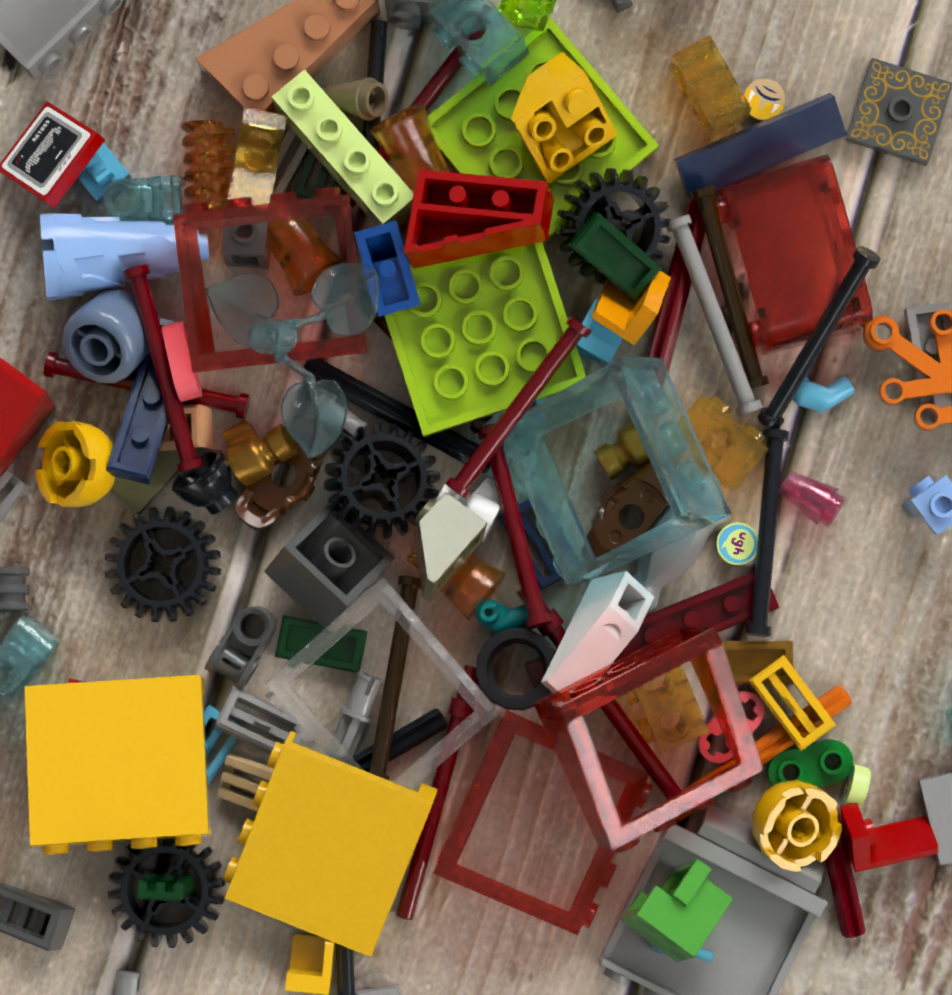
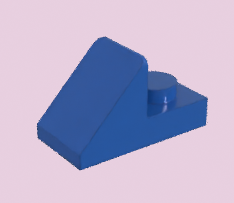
[354,220,421,317]

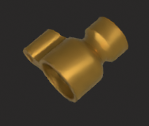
[593,416,675,480]
[222,419,298,486]

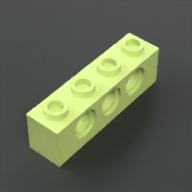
[271,69,414,227]

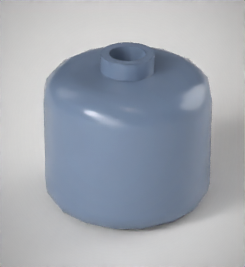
[62,289,150,383]

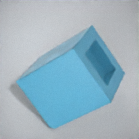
[576,298,623,368]

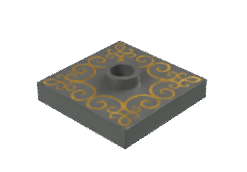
[845,58,952,166]

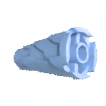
[40,213,209,300]

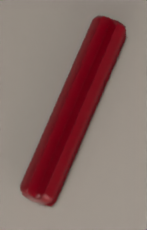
[825,810,866,938]

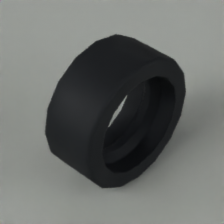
[476,628,555,711]

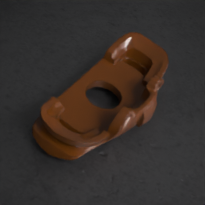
[235,418,332,532]
[582,460,682,573]

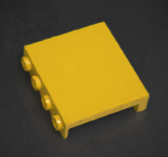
[24,675,212,855]
[223,731,438,957]

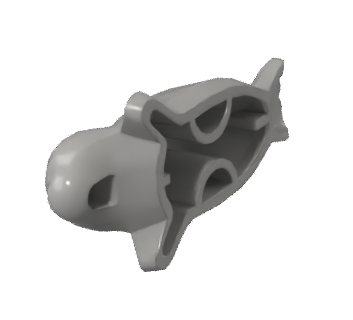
[633,472,732,612]

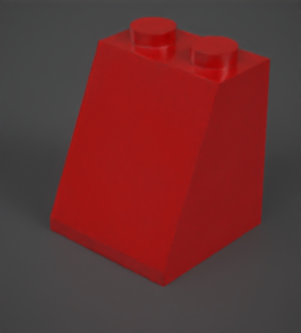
[0,357,56,477]

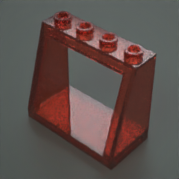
[172,187,370,373]
[533,626,763,852]
[433,709,653,935]

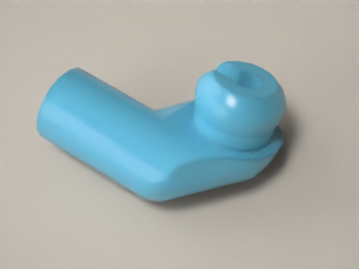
[793,375,855,412]

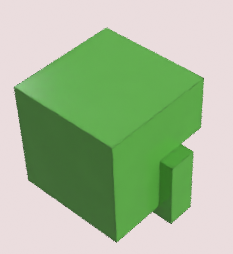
[621,859,733,962]

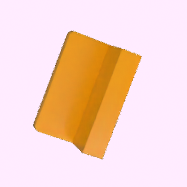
[591,271,671,346]

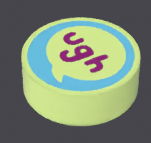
[715,522,758,566]
[841,764,871,808]

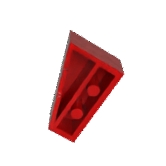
[404,169,554,269]

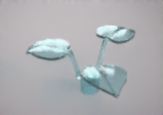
[206,262,379,457]

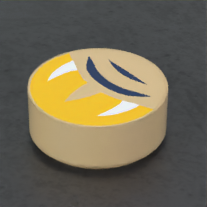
[742,79,786,123]

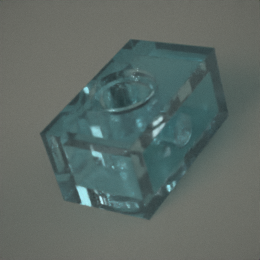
[430,0,530,86]

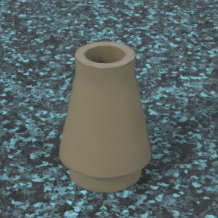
[324,77,388,121]

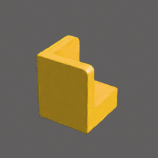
[285,933,336,995]

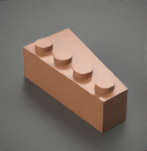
[196,0,380,130]

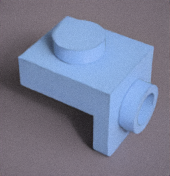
[903,475,952,534]

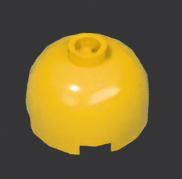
[35,421,116,507]
[752,780,842,872]

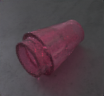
[779,471,846,527]

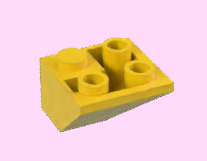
[510,52,618,184]

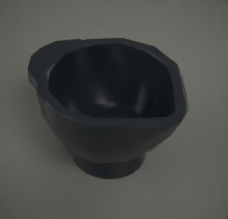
[172,450,237,515]

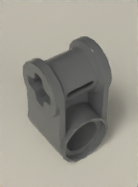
[204,606,276,690]

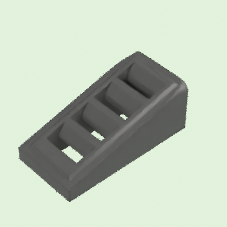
[0,882,75,951]

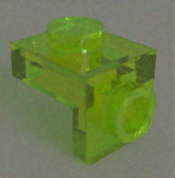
[495,0,557,31]

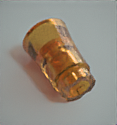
[370,104,449,193]
[260,198,344,296]
[407,546,506,621]

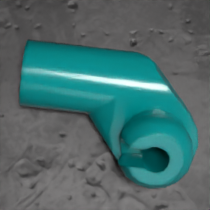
[475,599,529,633]

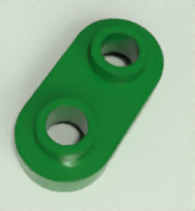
[766,739,853,787]

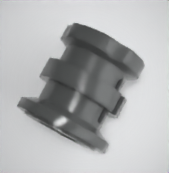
[0,566,32,612]

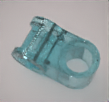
[103,175,187,225]
[0,613,61,695]

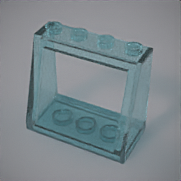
[503,356,732,585]

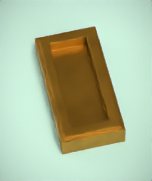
[706,641,794,685]

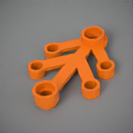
[862,309,952,431]

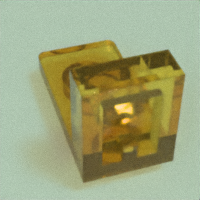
[227,107,287,215]

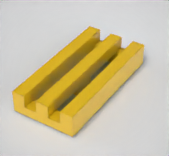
[748,655,836,751]

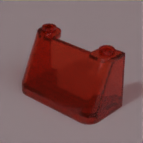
[715,154,873,356]

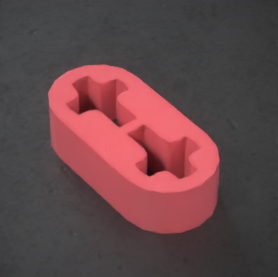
[162,320,202,402]
[697,691,765,763]

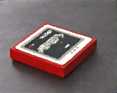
[0,101,105,209]

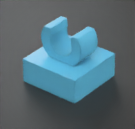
[78,143,131,203]

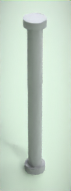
[667,214,763,416]

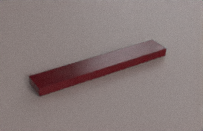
[524,571,780,703]

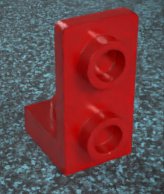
[840,803,939,873]

